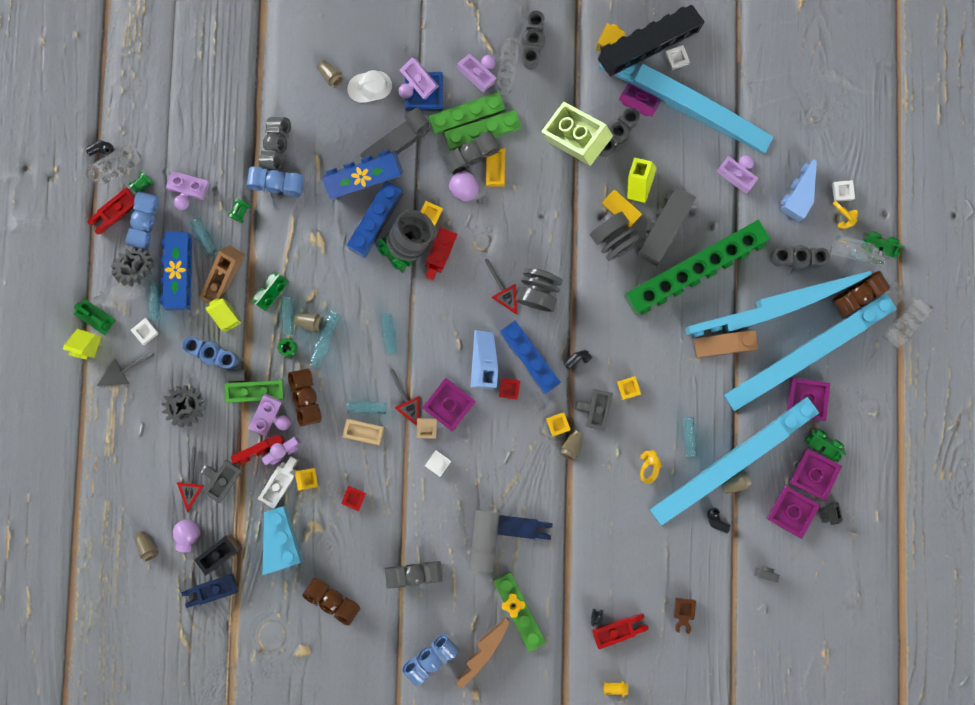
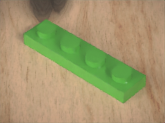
[428,92,505,135]
[444,110,521,151]
[493,572,546,652]

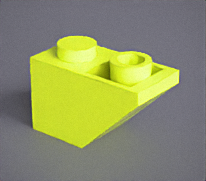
[627,158,657,204]
[205,298,242,332]
[63,329,102,360]

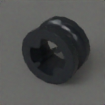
[591,609,603,628]

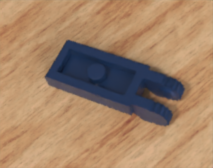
[497,515,553,540]
[181,573,239,608]

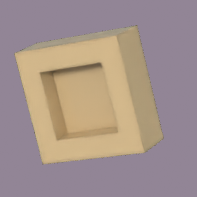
[417,418,437,439]

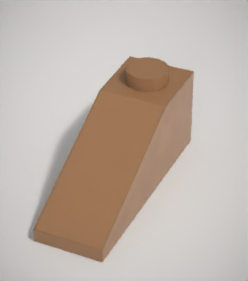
[199,245,246,304]
[694,330,758,358]

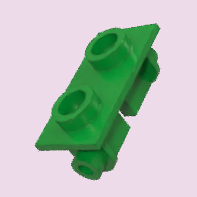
[861,231,905,258]
[376,235,414,273]
[252,271,289,311]
[74,299,116,336]
[805,427,846,462]

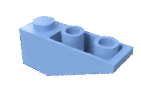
[780,159,817,222]
[471,330,498,389]

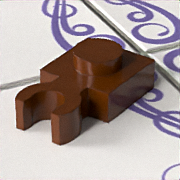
[674,597,696,634]

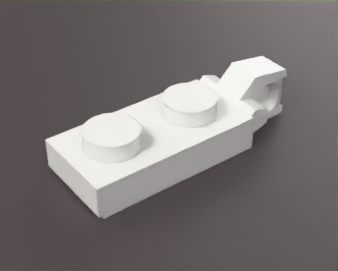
[258,456,299,509]

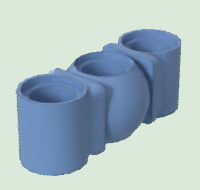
[246,166,304,197]
[126,192,159,250]
[182,337,239,369]
[402,634,458,686]

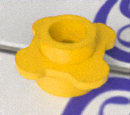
[502,594,525,618]

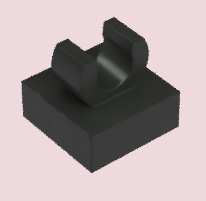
[819,502,843,525]

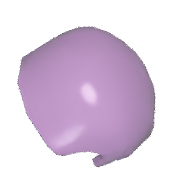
[449,171,479,202]

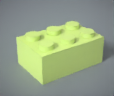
[541,102,613,166]

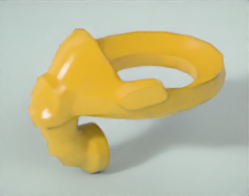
[833,201,858,229]
[640,450,662,484]

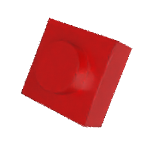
[499,378,520,400]
[341,486,367,511]

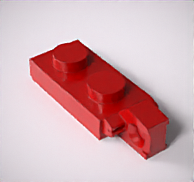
[425,227,458,281]

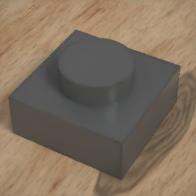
[754,566,780,583]

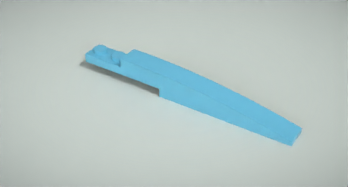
[599,63,773,154]
[685,271,872,337]
[723,293,897,411]
[650,397,819,526]

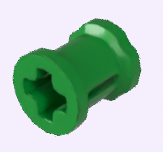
[128,171,154,193]
[227,198,251,223]
[277,339,298,357]

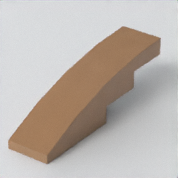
[456,617,510,689]

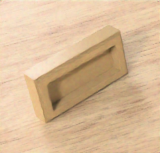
[342,419,385,446]

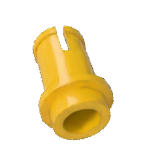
[604,681,628,697]

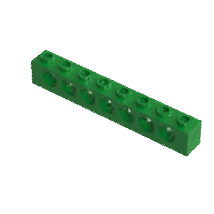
[624,219,770,316]

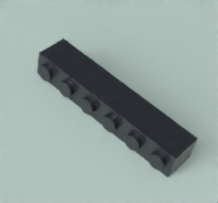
[598,5,705,77]

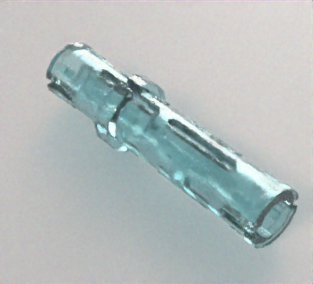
[308,311,341,368]

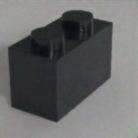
[194,534,242,576]

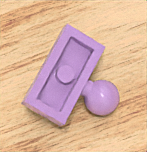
[456,53,497,92]
[399,57,439,99]
[716,155,758,194]
[166,171,210,210]
[248,393,291,436]
[261,437,301,466]

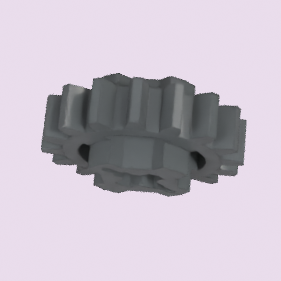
[111,247,154,287]
[162,385,206,427]

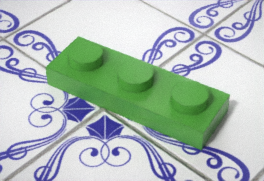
[224,380,284,403]

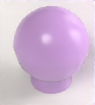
[173,520,200,552]

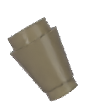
[317,60,344,88]
[294,313,324,333]
[560,430,584,460]
[722,471,752,494]
[134,531,158,562]

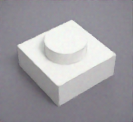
[665,45,690,71]
[832,180,855,202]
[131,318,159,345]
[425,450,452,477]

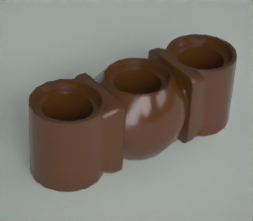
[833,271,890,317]
[288,369,322,426]
[302,578,360,626]

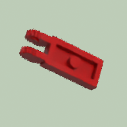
[87,187,135,235]
[230,435,285,465]
[592,613,649,650]

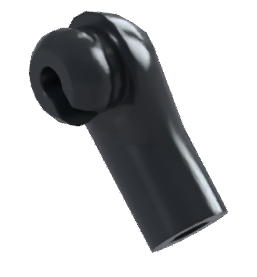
[85,140,114,156]
[563,350,592,370]
[707,508,731,534]

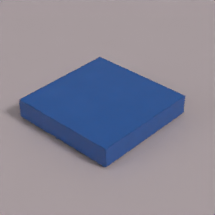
[405,72,443,111]

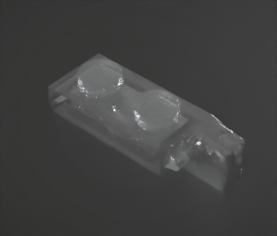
[830,235,886,265]
[92,279,148,307]

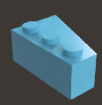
[262,506,304,575]

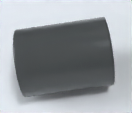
[227,369,247,383]

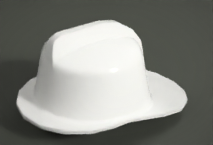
[347,70,392,103]

